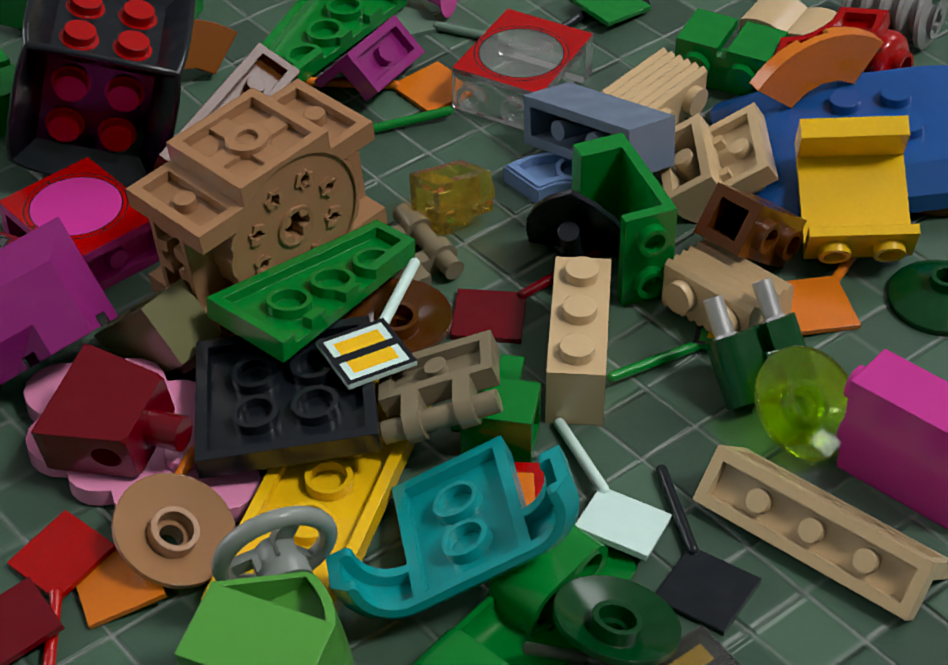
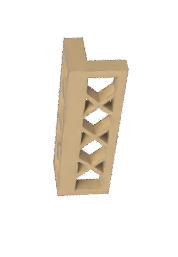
[692,445,948,621]

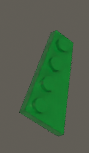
[262,0,407,82]

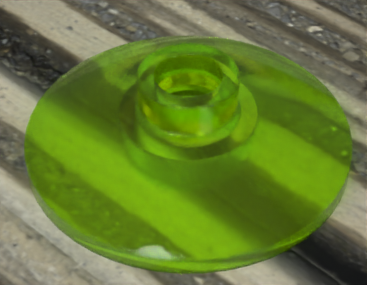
[754,345,849,461]

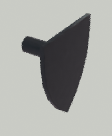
[526,189,621,257]

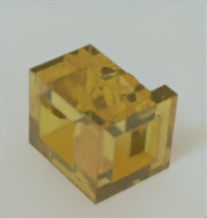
[409,160,495,236]

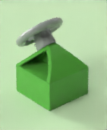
[174,506,355,665]

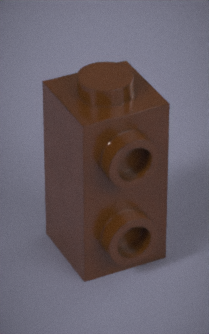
[693,182,807,269]

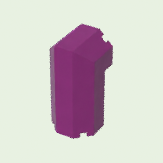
[0,217,118,385]

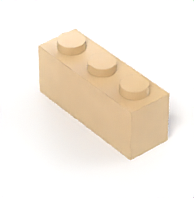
[545,256,611,426]

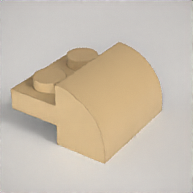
[660,102,779,223]

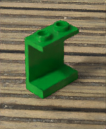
[572,132,678,306]

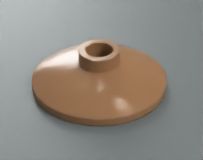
[111,473,236,589]

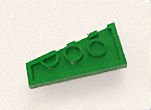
[206,220,415,363]

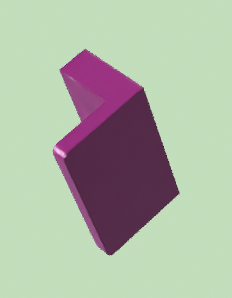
[314,14,425,102]

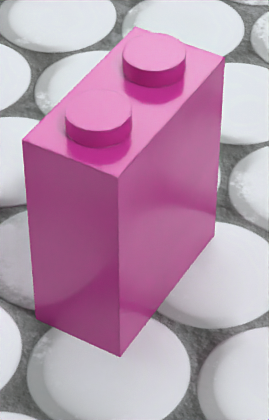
[837,349,948,530]

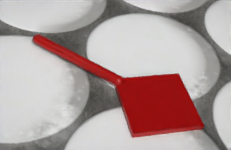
[7,509,116,665]

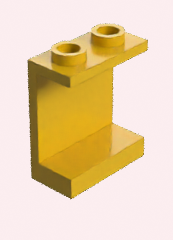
[794,115,921,264]

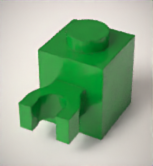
[451,354,541,463]

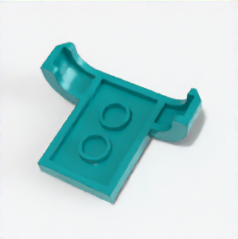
[326,435,579,620]

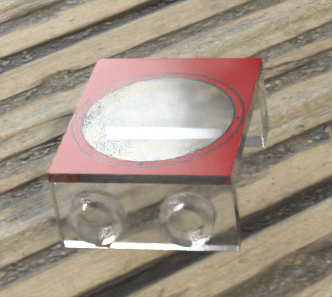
[452,8,594,130]

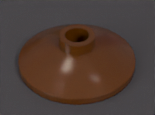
[340,278,453,353]

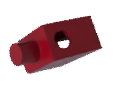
[31,344,193,477]

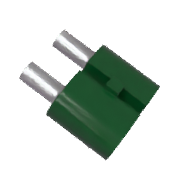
[703,277,817,410]

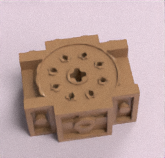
[126,79,388,338]

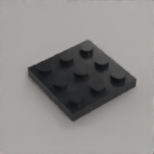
[194,315,382,479]

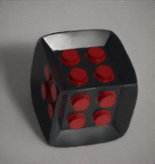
[6,0,196,188]

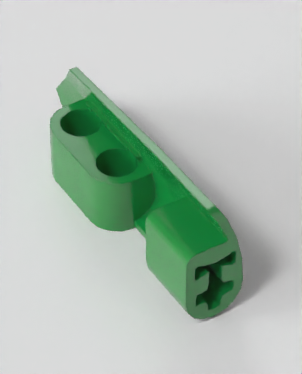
[410,522,637,665]

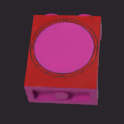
[0,157,159,291]

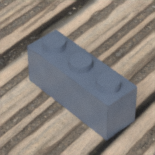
[523,82,675,173]

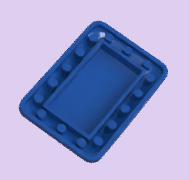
[710,65,948,217]

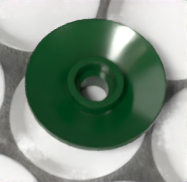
[887,259,948,337]
[552,575,682,665]

